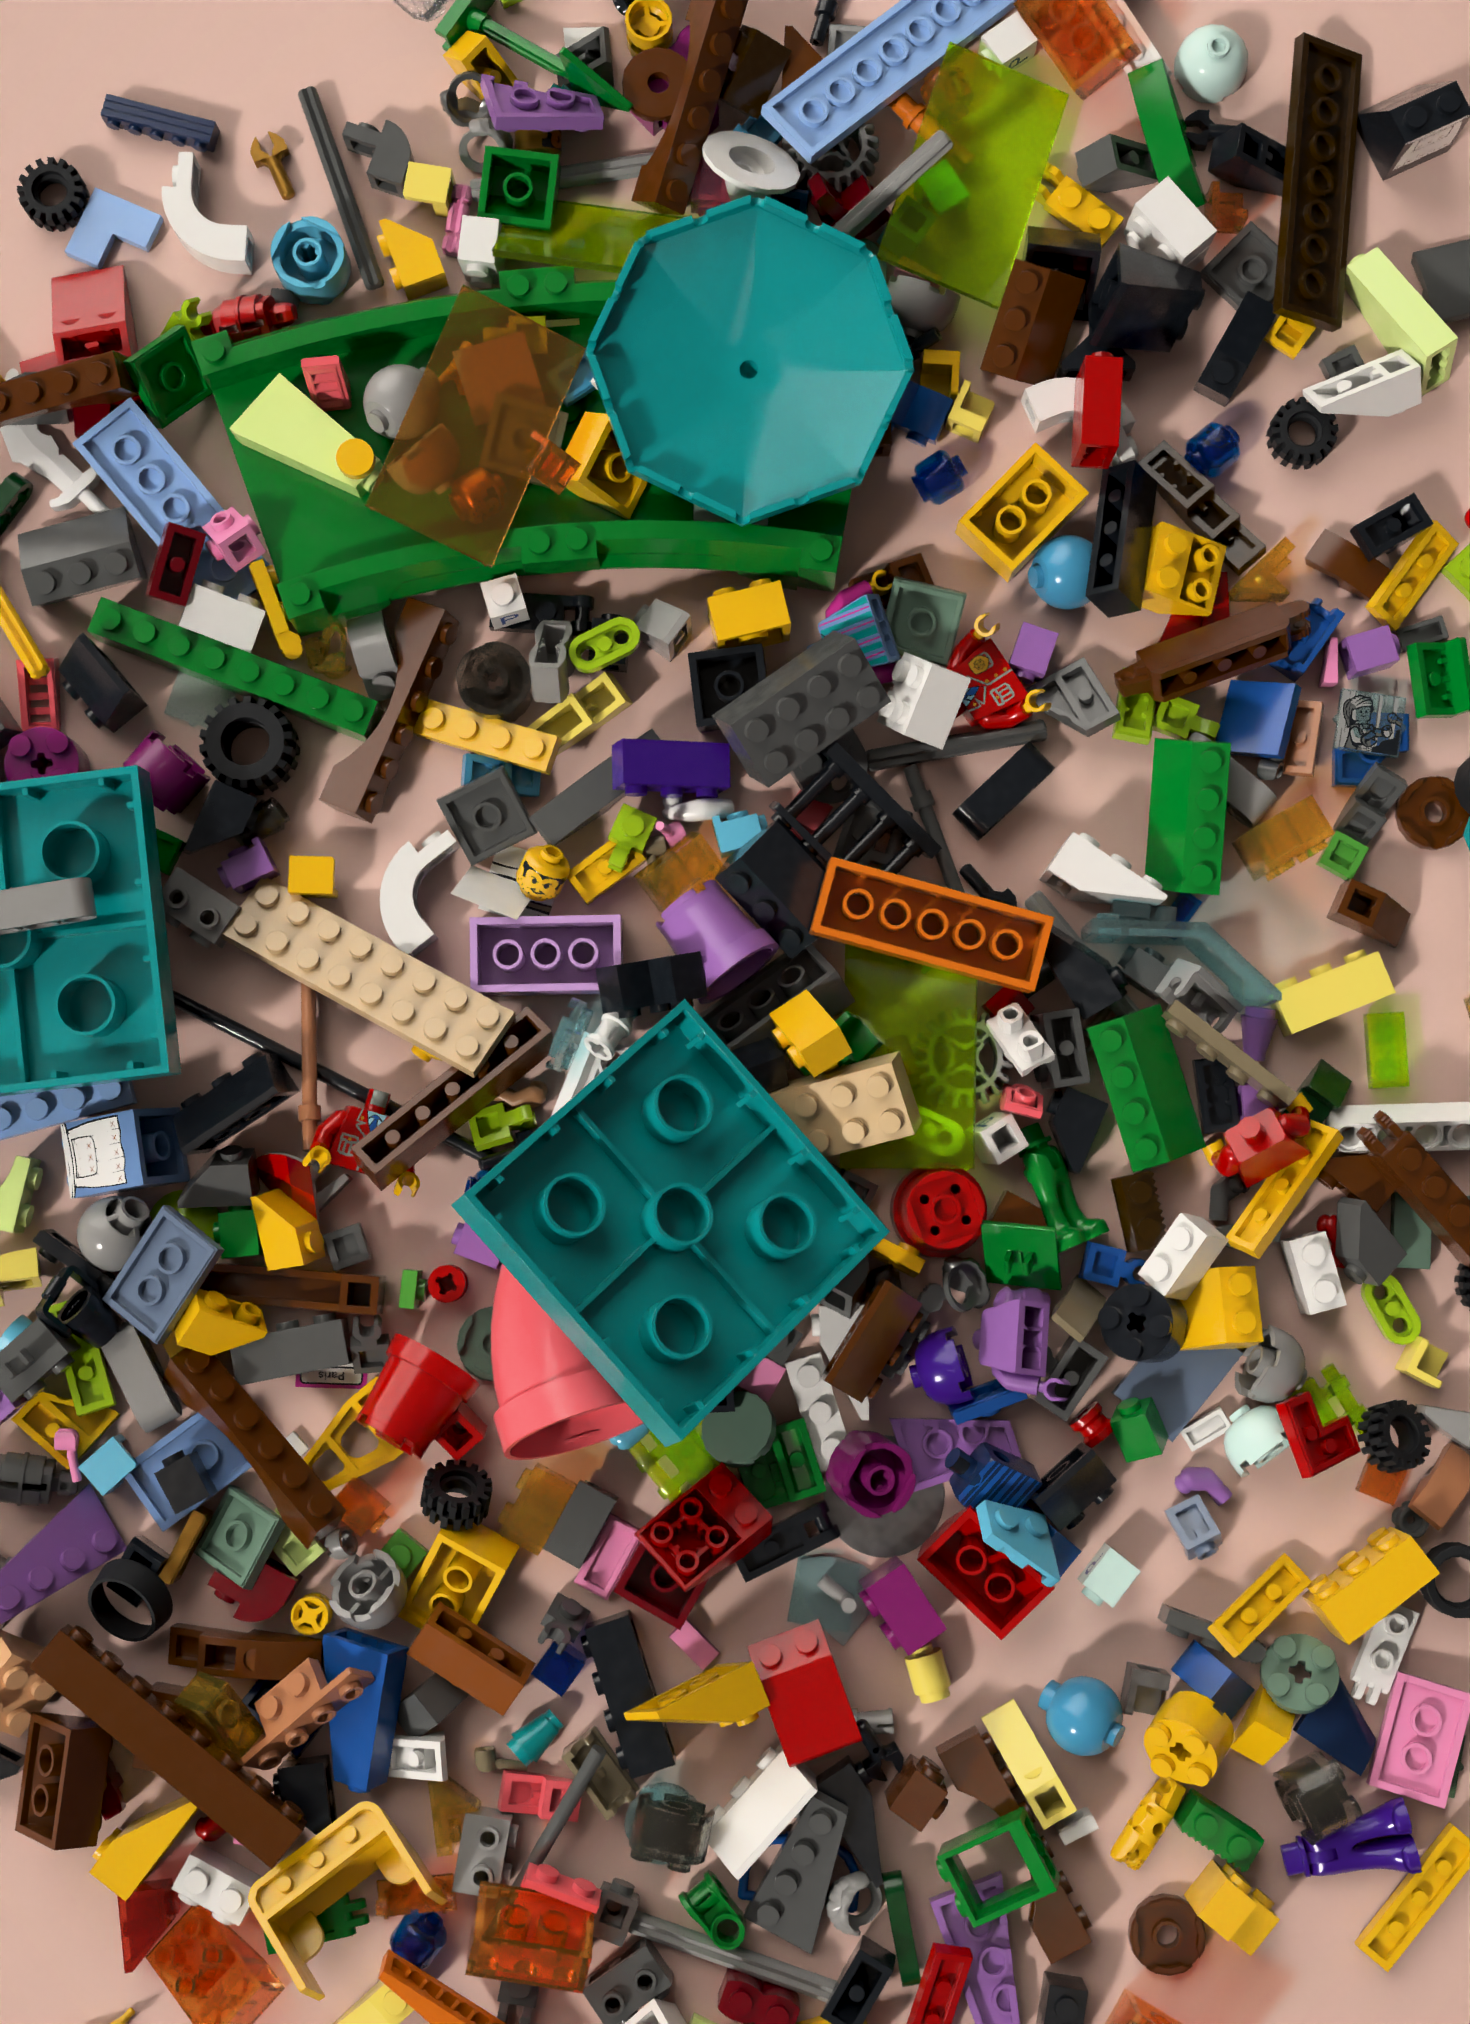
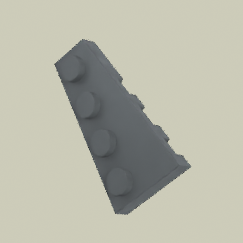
[744,1790,849,1954]

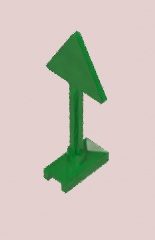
[435,0,633,112]

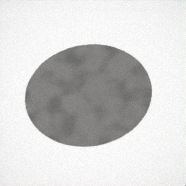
[824,1435,944,1558]

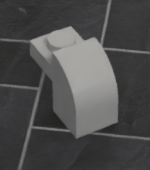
[346,610,398,702]

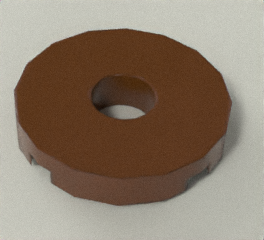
[622,47,687,123]
[1395,776,1470,850]
[1127,1893,1206,1976]

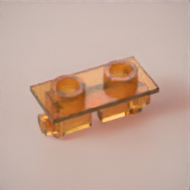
[375,1873,457,1919]

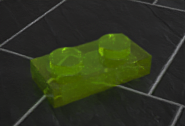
[1363,1012,1410,1089]

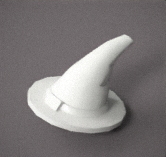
[702,131,800,201]

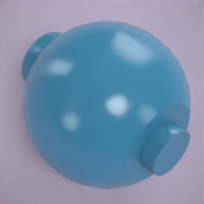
[1028,535,1093,610]
[1038,1676,1125,1756]

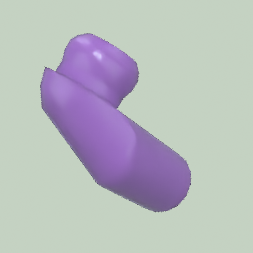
[1175,1467,1232,1506]

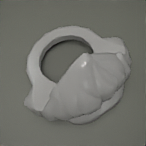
[459,118,514,173]
[825,1871,882,1936]

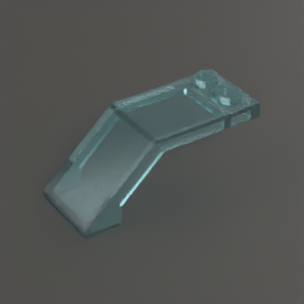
[1081,913,1282,1007]

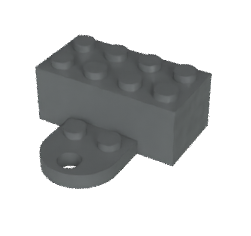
[712,631,891,804]

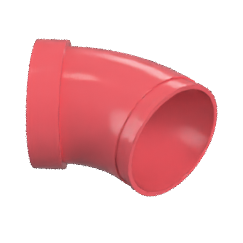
[491,1263,644,1460]

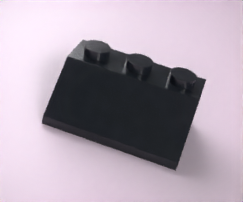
[715,818,826,959]
[173,1051,300,1155]

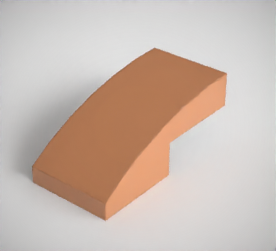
[1408,1442,1470,1530]

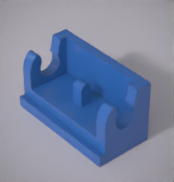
[1268,598,1345,683]

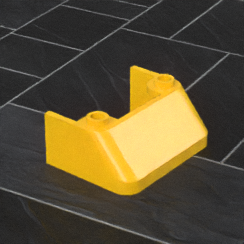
[248,1801,448,2001]

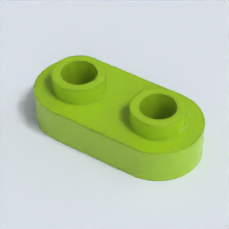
[569,617,640,673]
[1361,1275,1421,1345]

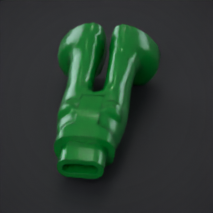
[1018,1122,1110,1253]

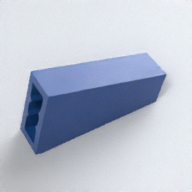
[322,1627,409,1793]

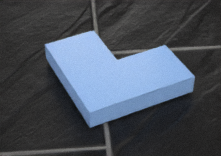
[64,187,164,269]

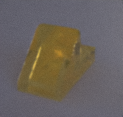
[1229,536,1296,603]
[428,1776,482,1857]

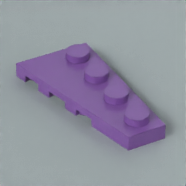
[0,1484,127,1625]
[929,1871,1020,2024]

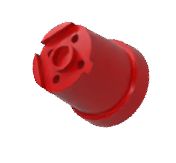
[890,1162,987,1259]
[355,1333,480,1460]

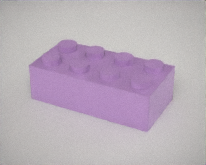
[469,914,623,997]

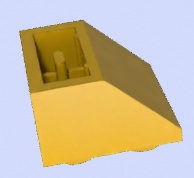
[1142,521,1227,616]

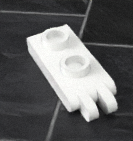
[1350,1605,1420,1706]

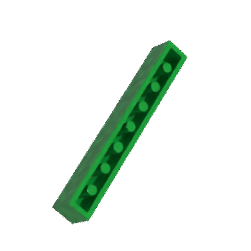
[87,597,384,742]

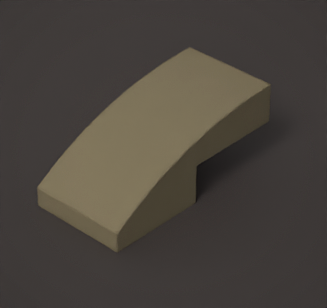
[1051,1274,1107,1343]

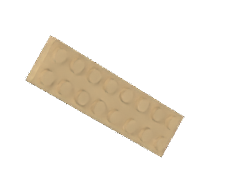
[222,877,515,1078]

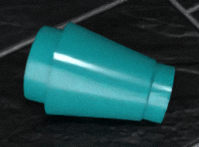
[506,1709,564,1767]

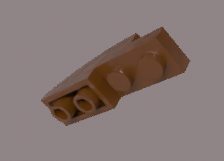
[168,1623,324,1680]

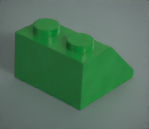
[477,145,561,231]

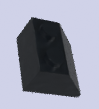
[1022,226,1102,321]
[58,633,148,733]
[1030,1442,1117,1531]

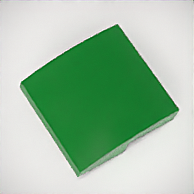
[738,1417,826,1509]

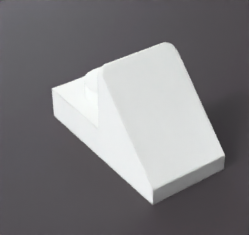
[388,1731,448,1782]

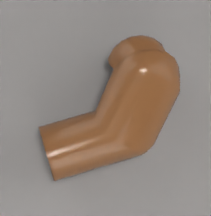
[493,1080,548,1110]

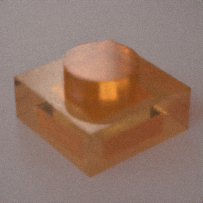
[1355,1455,1407,1506]

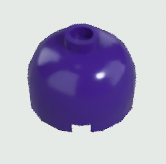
[909,1326,975,1405]

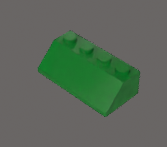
[1145,738,1231,895]
[1087,1003,1206,1173]

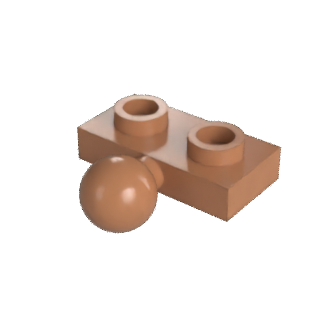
[1283,700,1324,778]

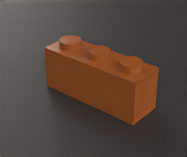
[406,1601,536,1716]

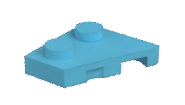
[976,1500,1061,1587]

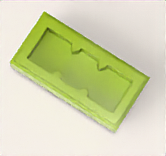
[1112,667,1156,745]

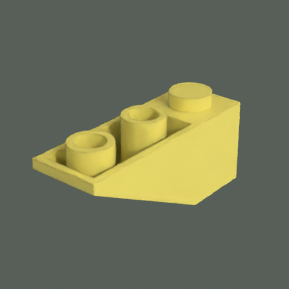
[981,1698,1077,1830]

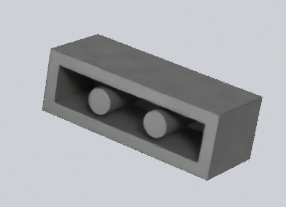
[230,1312,353,1385]

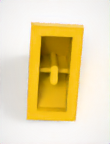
[1230,1683,1295,1766]

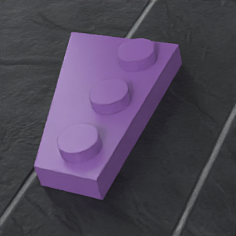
[480,74,605,132]
[889,1418,1021,1492]

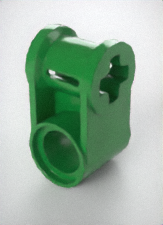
[678,1870,746,1950]

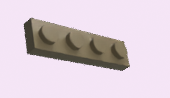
[1161,999,1298,1109]

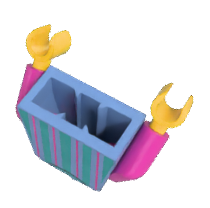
[807,569,901,684]

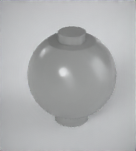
[363,364,440,441]
[77,1196,153,1272]

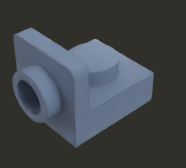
[1165,1494,1222,1560]

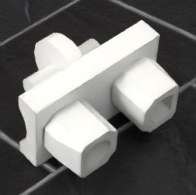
[986,1003,1055,1077]

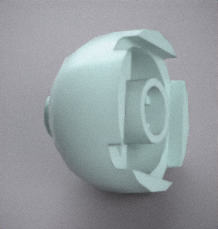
[1174,24,1248,103]
[1223,1404,1290,1477]

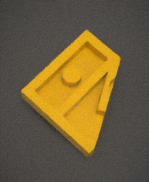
[11,1392,121,1471]

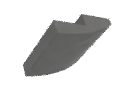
[1411,239,1470,323]

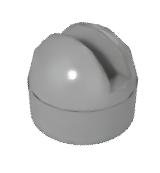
[324,1526,358,1560]

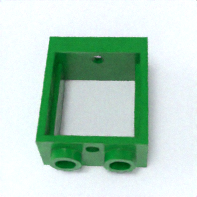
[936,1806,1060,1928]

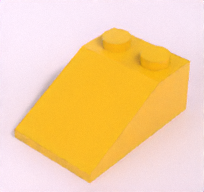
[398,1522,520,1629]
[623,1661,770,1727]
[89,1796,199,1902]

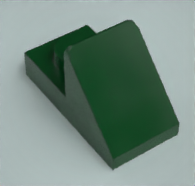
[1280,1059,1352,1123]

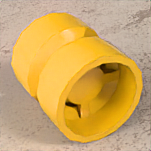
[625,0,673,57]

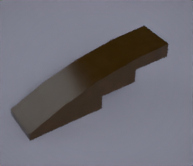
[1138,440,1266,576]

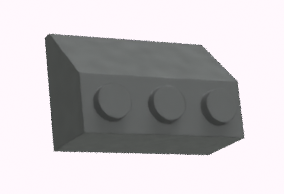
[18,506,148,607]

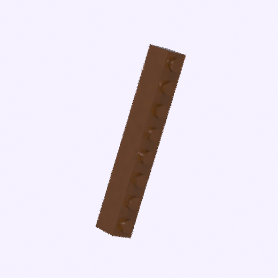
[29,1624,307,1869]

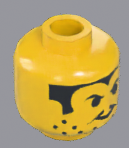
[516,845,570,901]

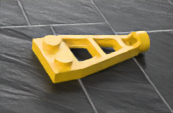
[303,1376,404,1491]

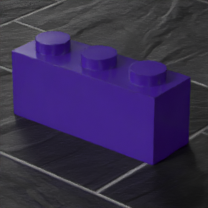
[612,738,731,799]

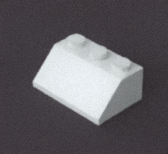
[704,1744,818,1880]

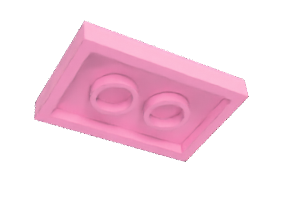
[1366,1671,1470,1809]

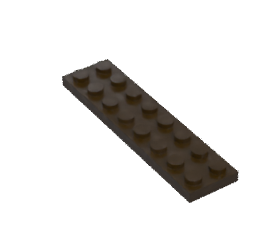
[1273,32,1362,332]

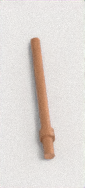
[298,983,321,1152]

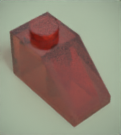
[117,1878,180,1973]

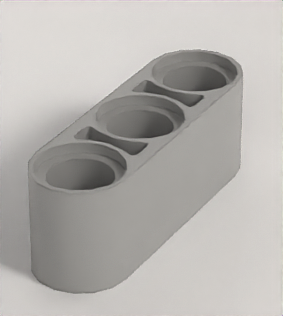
[1187,732,1277,828]
[0,877,97,935]
[101,1321,183,1433]

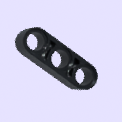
[952,741,1055,841]

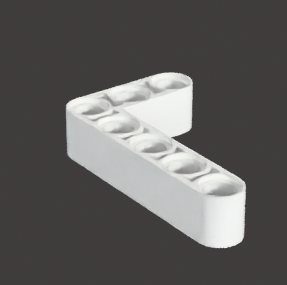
[1326,1102,1470,1154]

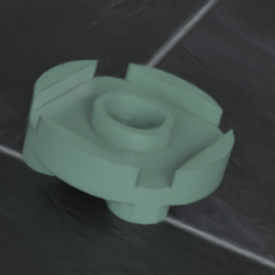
[1260,1633,1339,1714]

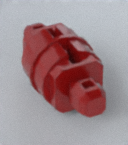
[200,294,298,343]

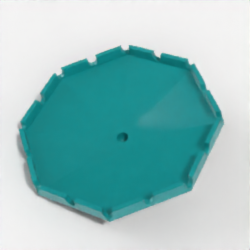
[585,195,914,527]

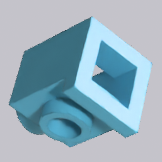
[712,810,768,858]

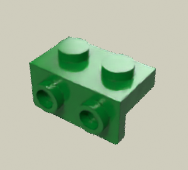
[1406,637,1470,719]

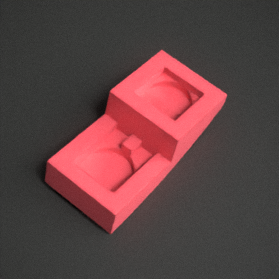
[497,1769,582,1822]

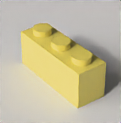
[1267,949,1396,1037]

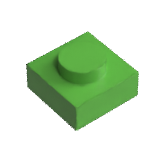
[1316,830,1369,881]
[399,1269,428,1309]
[381,1527,429,1579]

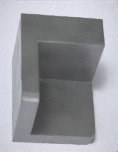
[1120,1662,1171,1715]

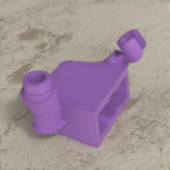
[972,1287,1070,1401]

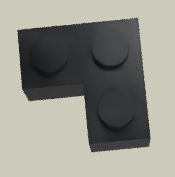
[596,951,708,1019]

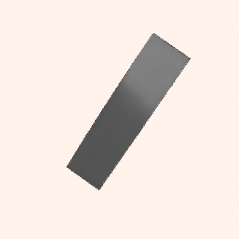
[529,729,661,846]

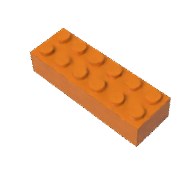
[809,856,1054,993]

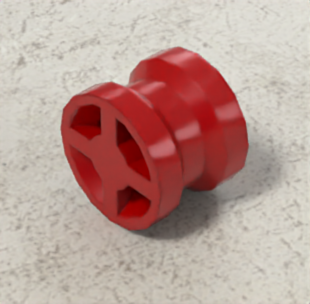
[428,1265,469,1303]
[1069,1401,1113,1448]

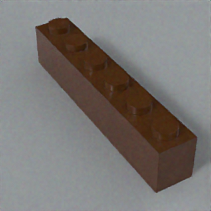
[351,1006,556,1191]

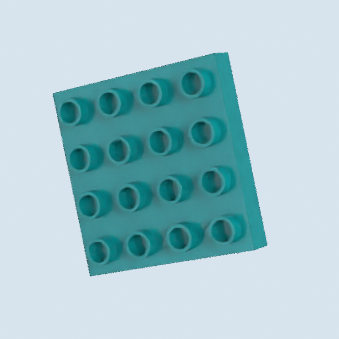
[0,765,182,1097]
[451,999,890,1447]

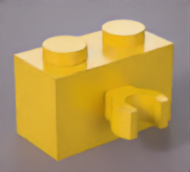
[769,989,853,1078]

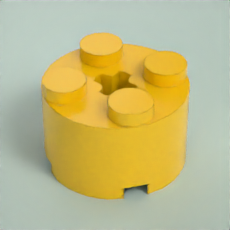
[1144,1691,1234,1787]

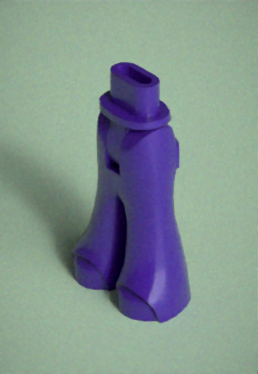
[1280,1797,1422,1877]

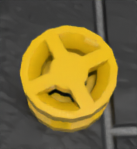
[291,1592,333,1635]

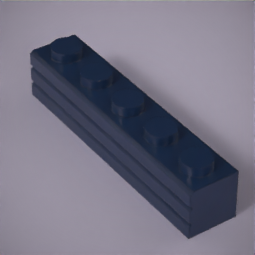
[101,94,220,152]

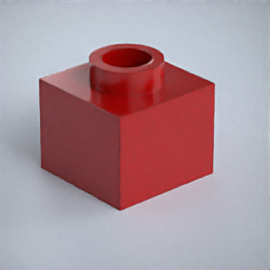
[435,1402,488,1461]

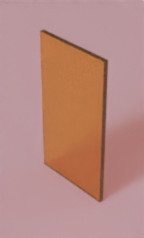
[365,284,586,567]

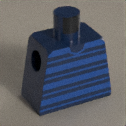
[945,1442,1043,1510]

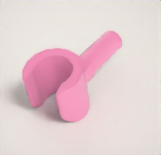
[655,820,688,848]
[54,1428,82,1482]

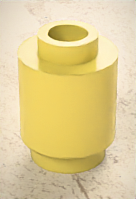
[904,1642,951,1704]

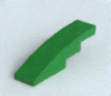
[1127,58,1207,207]

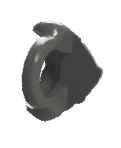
[440,71,491,127]
[942,1255,991,1312]

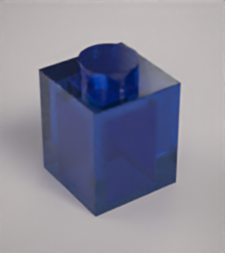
[531,1640,587,1697]

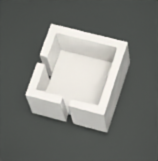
[1123,176,1217,269]
[877,652,971,750]

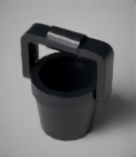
[36,1265,122,1348]

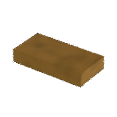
[159,1505,213,1585]

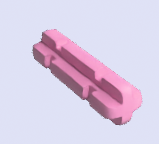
[442,184,472,257]

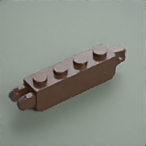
[1114,600,1311,702]
[1356,1110,1470,1267]

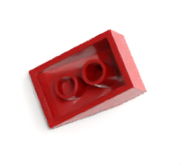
[747,1619,863,1768]

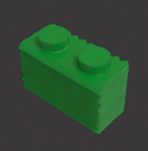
[1173,1788,1264,1872]

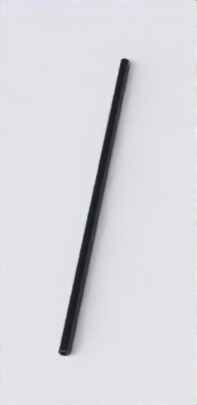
[173,990,495,1161]

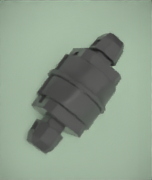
[0,1452,79,1506]

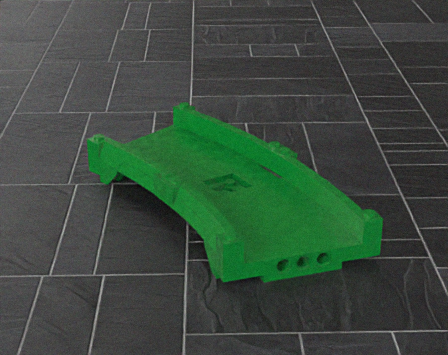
[191,265,888,637]

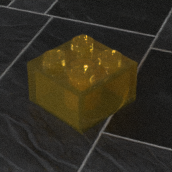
[1232,795,1335,882]

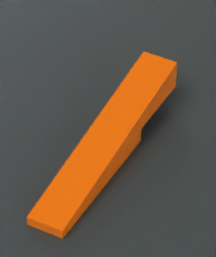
[378,1949,506,2024]

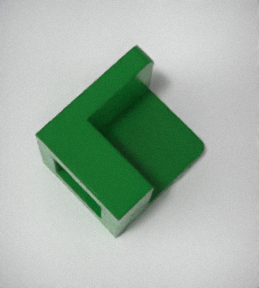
[835,1011,883,1065]

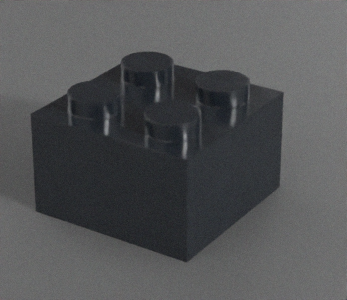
[688,643,767,733]

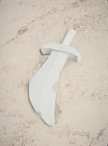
[0,368,110,514]

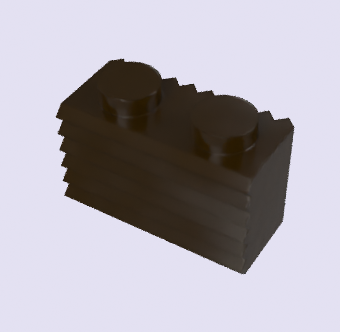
[1111,1171,1166,1252]

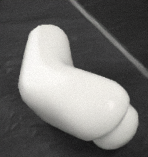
[662,797,735,822]

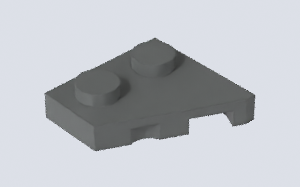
[1026,657,1121,737]

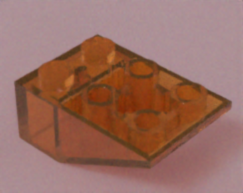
[146,1905,285,2024]

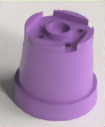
[656,880,779,1004]

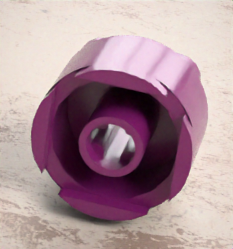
[4,727,91,781]
[123,730,211,815]
[826,1430,916,1518]

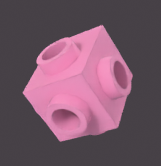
[202,507,266,573]

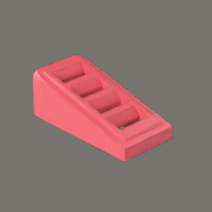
[301,355,352,411]
[16,658,61,732]

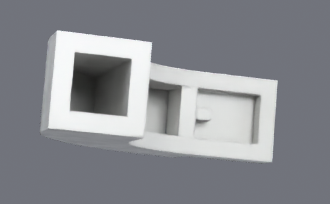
[162,152,254,275]
[1021,377,1138,466]
[380,830,461,957]

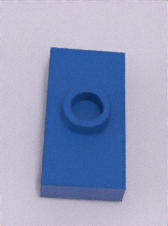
[947,1379,1028,1425]

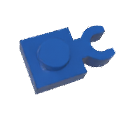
[1078,1241,1146,1287]

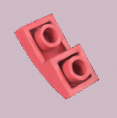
[999,1083,1043,1120]

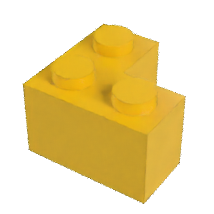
[1184,1859,1280,1956]

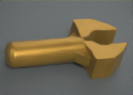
[250,131,295,200]

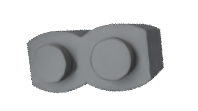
[529,620,575,704]

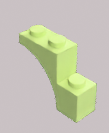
[0,1156,43,1233]

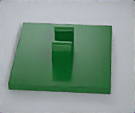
[981,1220,1062,1291]

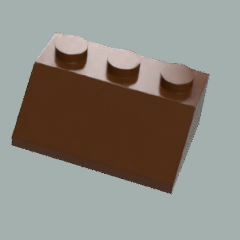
[980,258,1086,385]
[821,1279,924,1403]
[15,1712,113,1851]

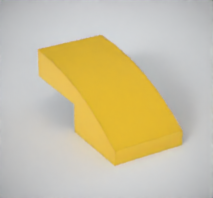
[1263,316,1317,360]

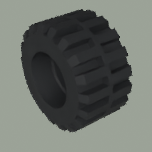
[199,696,300,796]

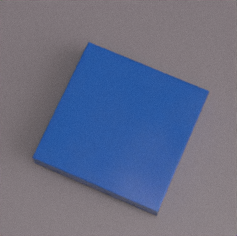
[1215,680,1302,759]

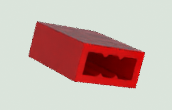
[1071,351,1123,469]

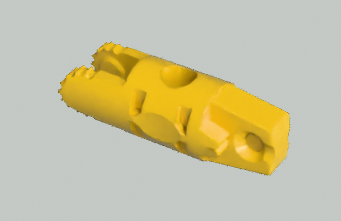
[1110,1777,1186,1871]

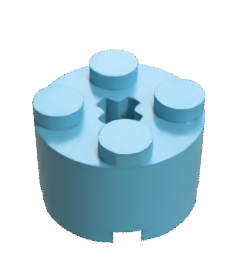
[270,216,351,305]

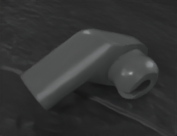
[1209,1173,1250,1221]

